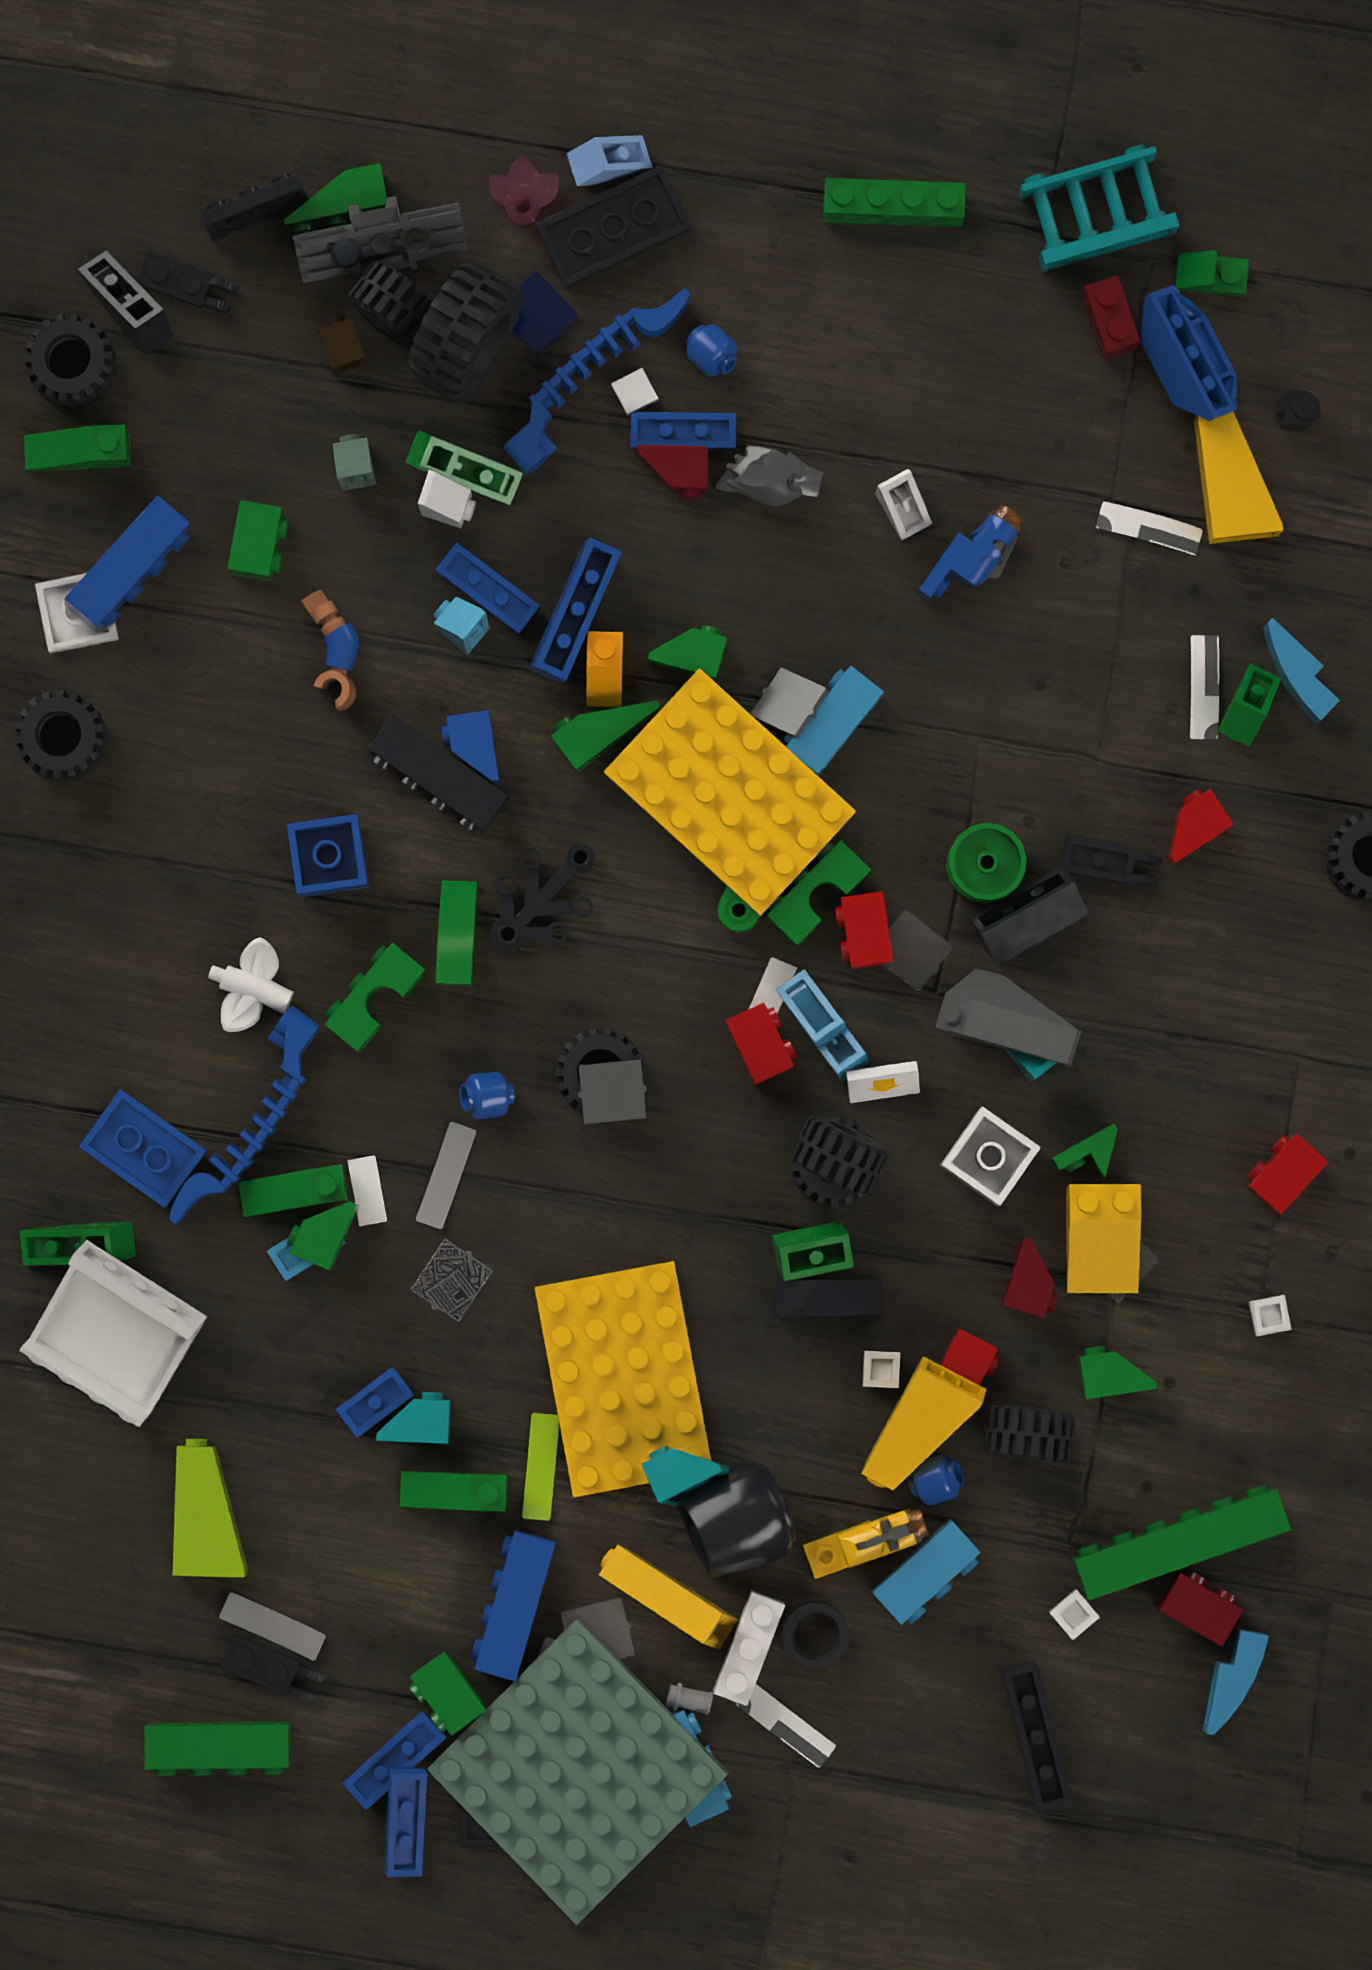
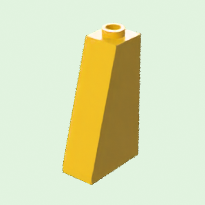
[1194,412,1283,544]
[861,1356,987,1490]
[599,1545,738,1650]

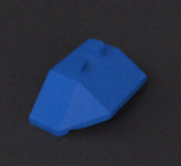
[1141,285,1238,421]

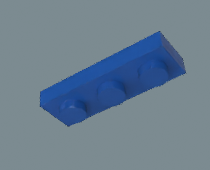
[631,412,736,450]
[435,542,541,635]
[342,1710,447,1810]
[384,1769,427,1877]

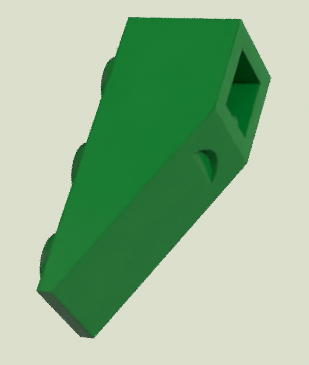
[284,163,387,235]

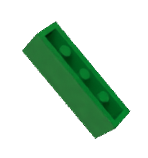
[823,178,966,227]
[145,1721,291,1776]

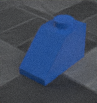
[441,710,500,785]

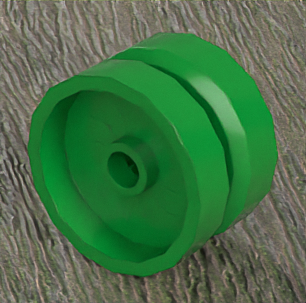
[946,823,1027,905]

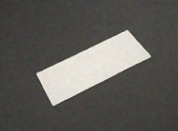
[749,957,797,1013]
[347,1155,387,1226]

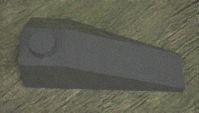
[935,968,1082,1066]

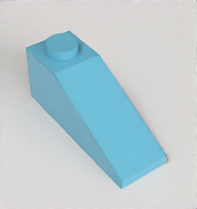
[433,597,490,655]

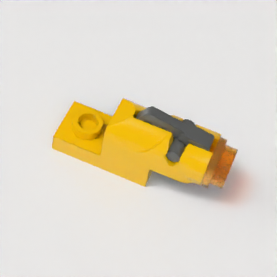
[803,1508,929,1579]

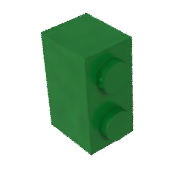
[227,500,289,582]
[772,1221,854,1281]
[409,1649,488,1736]

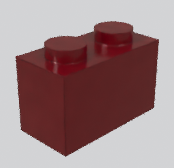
[1081,275,1140,360]
[1156,1570,1243,1647]

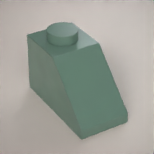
[332,434,377,491]

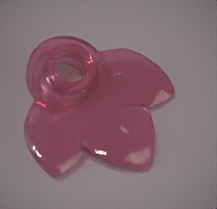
[489,155,559,225]

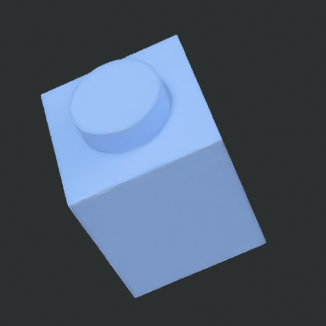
[567,135,653,186]

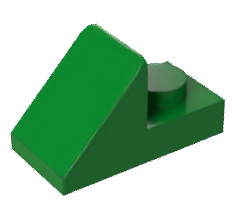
[1175,250,1249,297]
[1050,1123,1118,1179]

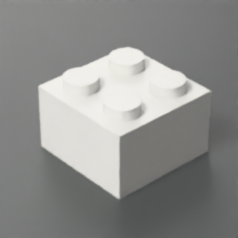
[940,1106,1041,1207]

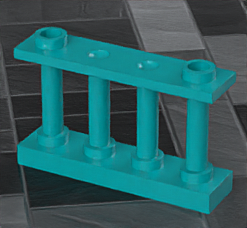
[1018,145,1179,272]

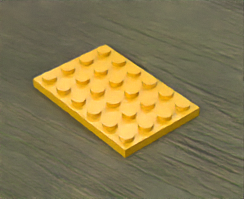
[604,668,856,916]
[535,1261,711,1497]

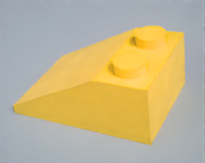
[1066,1184,1141,1293]

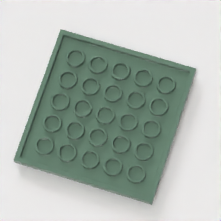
[427,1618,729,1925]

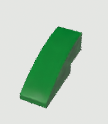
[436,880,477,986]

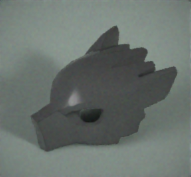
[716,446,824,508]

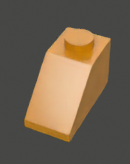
[586,631,623,708]

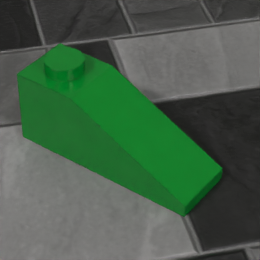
[24,424,131,471]
[405,430,523,505]
[551,701,661,773]
[238,1165,349,1217]
[20,1222,136,1266]
[400,1471,508,1511]

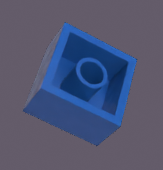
[287,814,370,898]

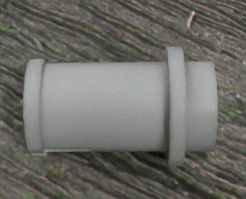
[666,1683,713,1715]

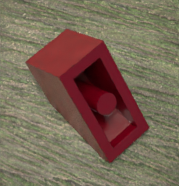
[638,445,708,499]
[1001,1237,1058,1318]

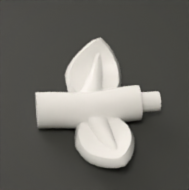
[208,937,294,1032]

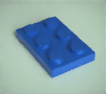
[79,1089,207,1209]

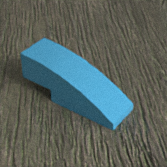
[1263,618,1340,725]
[776,969,870,1083]
[1202,1628,1269,1735]

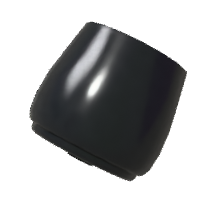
[678,1460,796,1579]

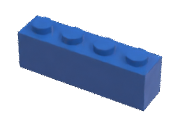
[64,495,190,633]
[528,537,622,684]
[470,1529,556,1682]

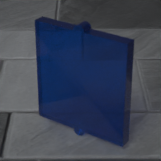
[513,271,578,354]

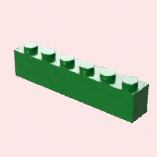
[1072,1484,1291,1600]

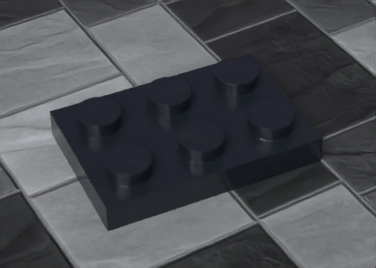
[200,173,308,242]

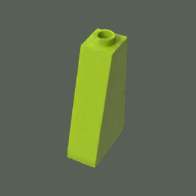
[173,1439,248,1577]

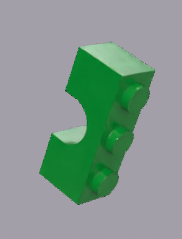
[766,840,871,947]
[325,943,427,1053]

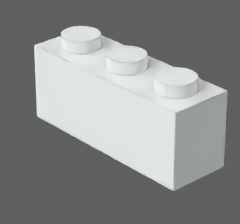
[713,1590,785,1706]

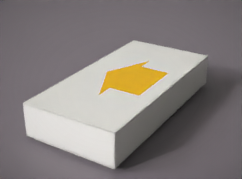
[846,1061,920,1103]

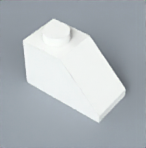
[418,470,476,528]

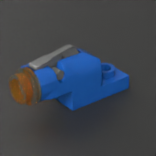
[917,505,1023,603]

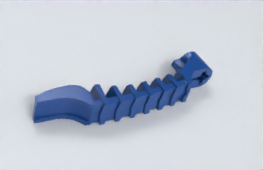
[503,288,690,475]
[169,1005,321,1225]

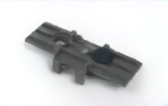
[293,196,468,283]

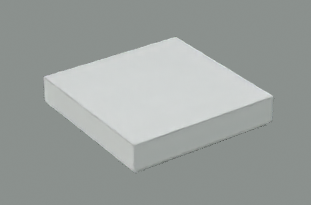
[35,573,119,654]

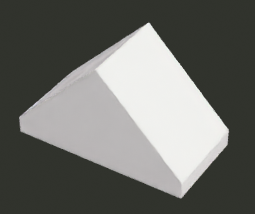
[875,469,933,540]

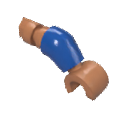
[301,589,360,711]

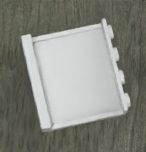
[19,1240,207,1427]

